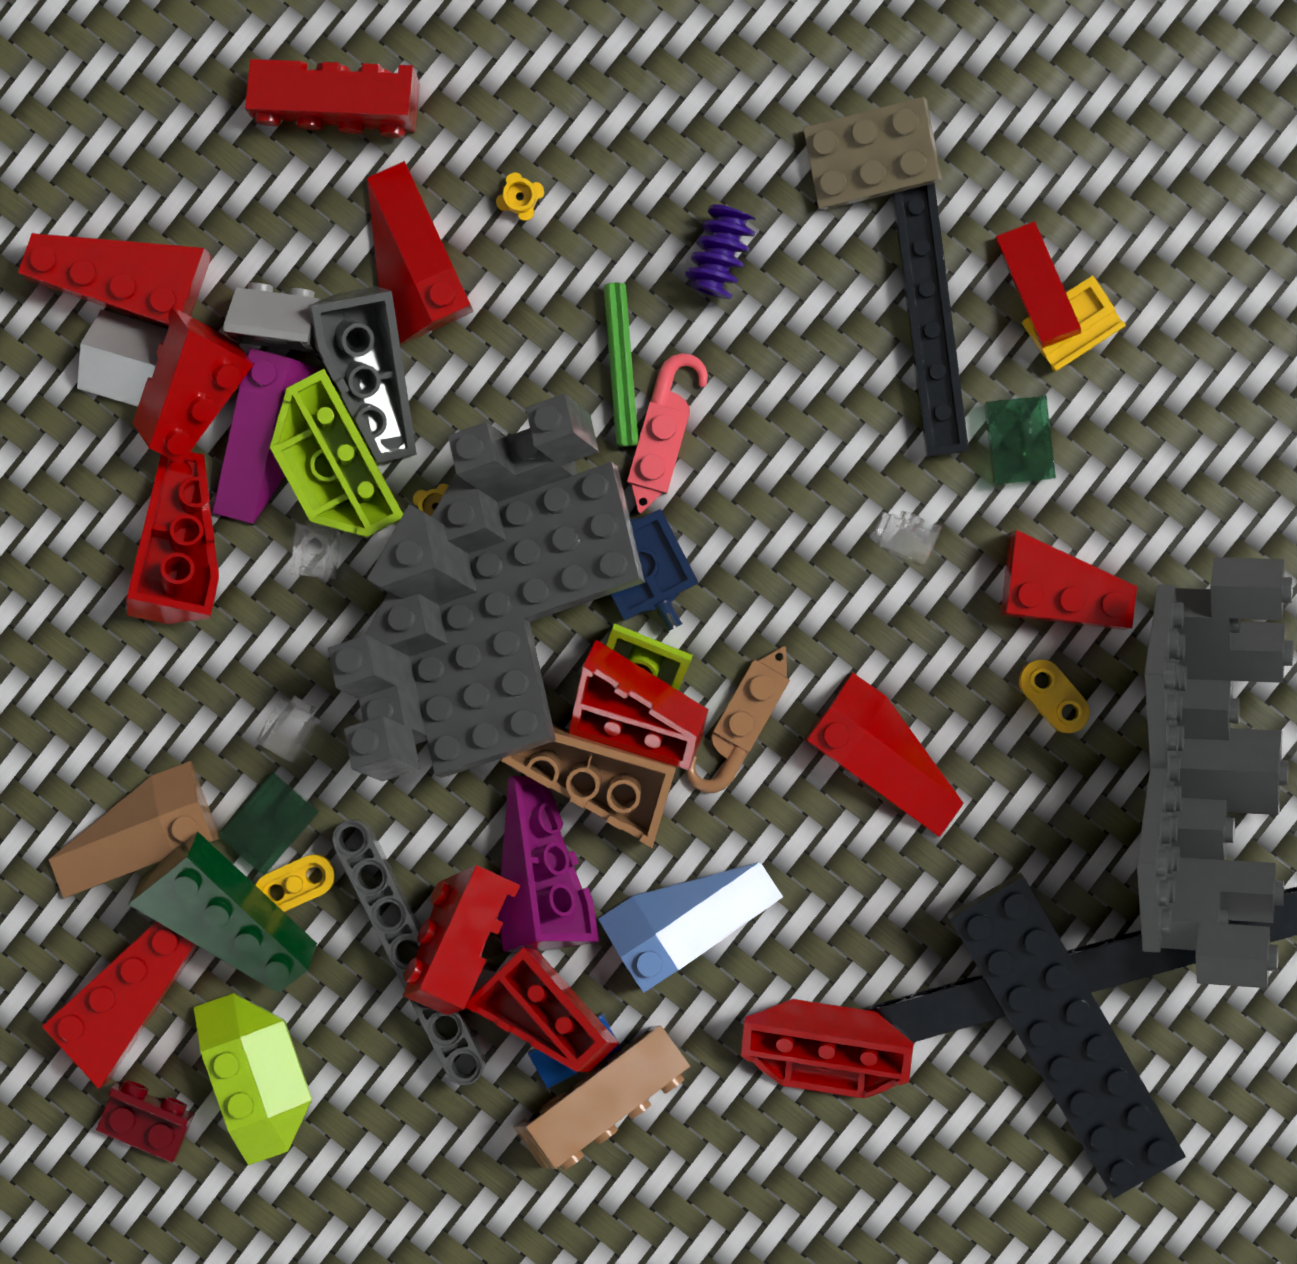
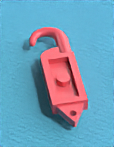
[627,353,708,514]

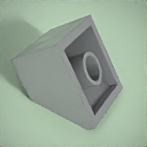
[223,282,320,353]

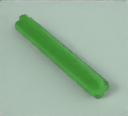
[604,282,638,447]

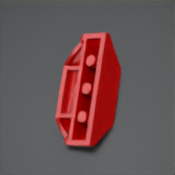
[741,999,914,1099]

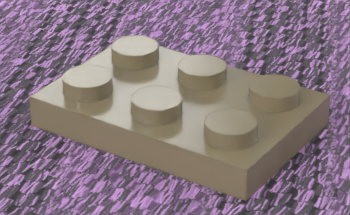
[803,97,942,211]

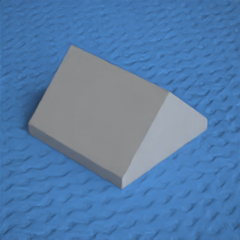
[77,309,168,407]

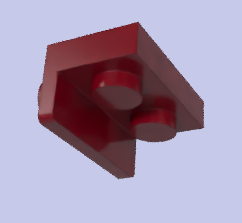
[96,1080,195,1163]

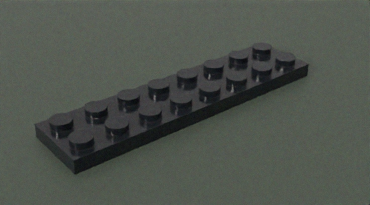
[947,872,1186,1199]

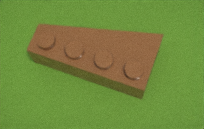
[502,725,676,848]
[513,1025,691,1170]

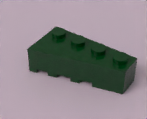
[128,832,317,993]

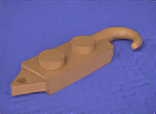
[686,646,790,793]

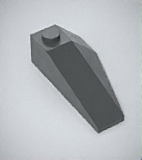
[309,286,417,463]

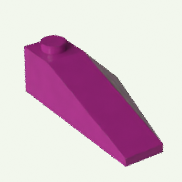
[213,348,335,524]
[498,776,599,952]

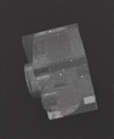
[873,510,942,566]
[290,517,341,580]

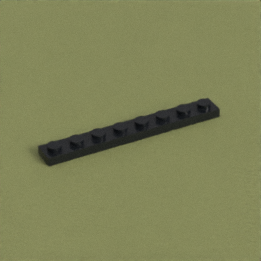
[892,183,969,458]

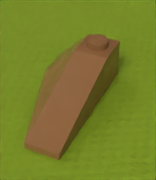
[49,761,221,899]

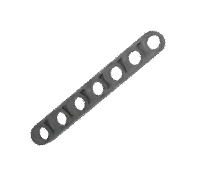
[332,819,486,1086]

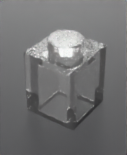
[255,695,321,763]

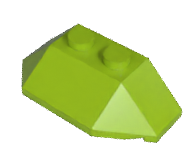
[270,369,403,538]
[193,993,312,1166]

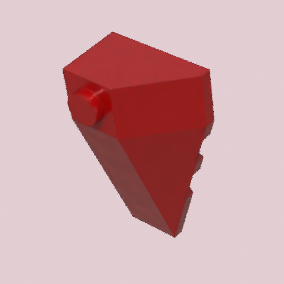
[367,161,474,345]
[126,452,219,624]
[804,672,964,837]

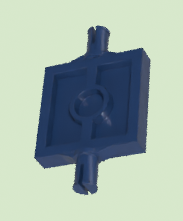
[611,509,699,632]

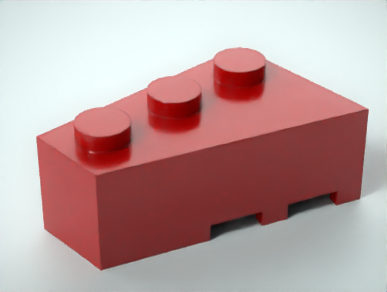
[1000,530,1137,630]
[403,865,521,1015]
[465,947,619,1072]

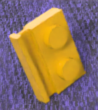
[1021,275,1126,373]

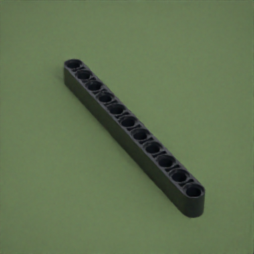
[870,887,1297,1042]

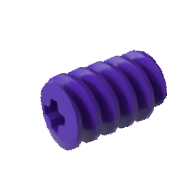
[685,204,756,299]

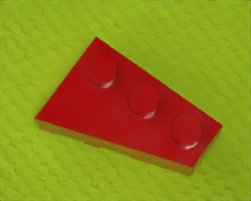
[132,307,254,464]
[569,640,709,770]

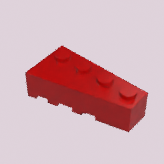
[245,59,420,138]
[18,233,212,328]
[42,921,199,1089]

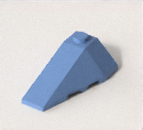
[598,862,783,993]

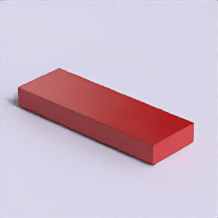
[996,221,1081,348]

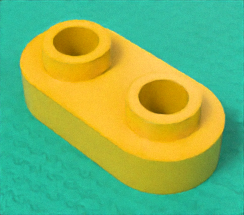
[1019,660,1090,733]
[256,854,336,912]

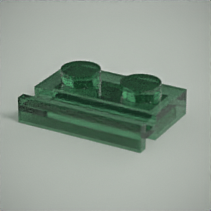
[984,395,1056,486]
[219,772,321,875]

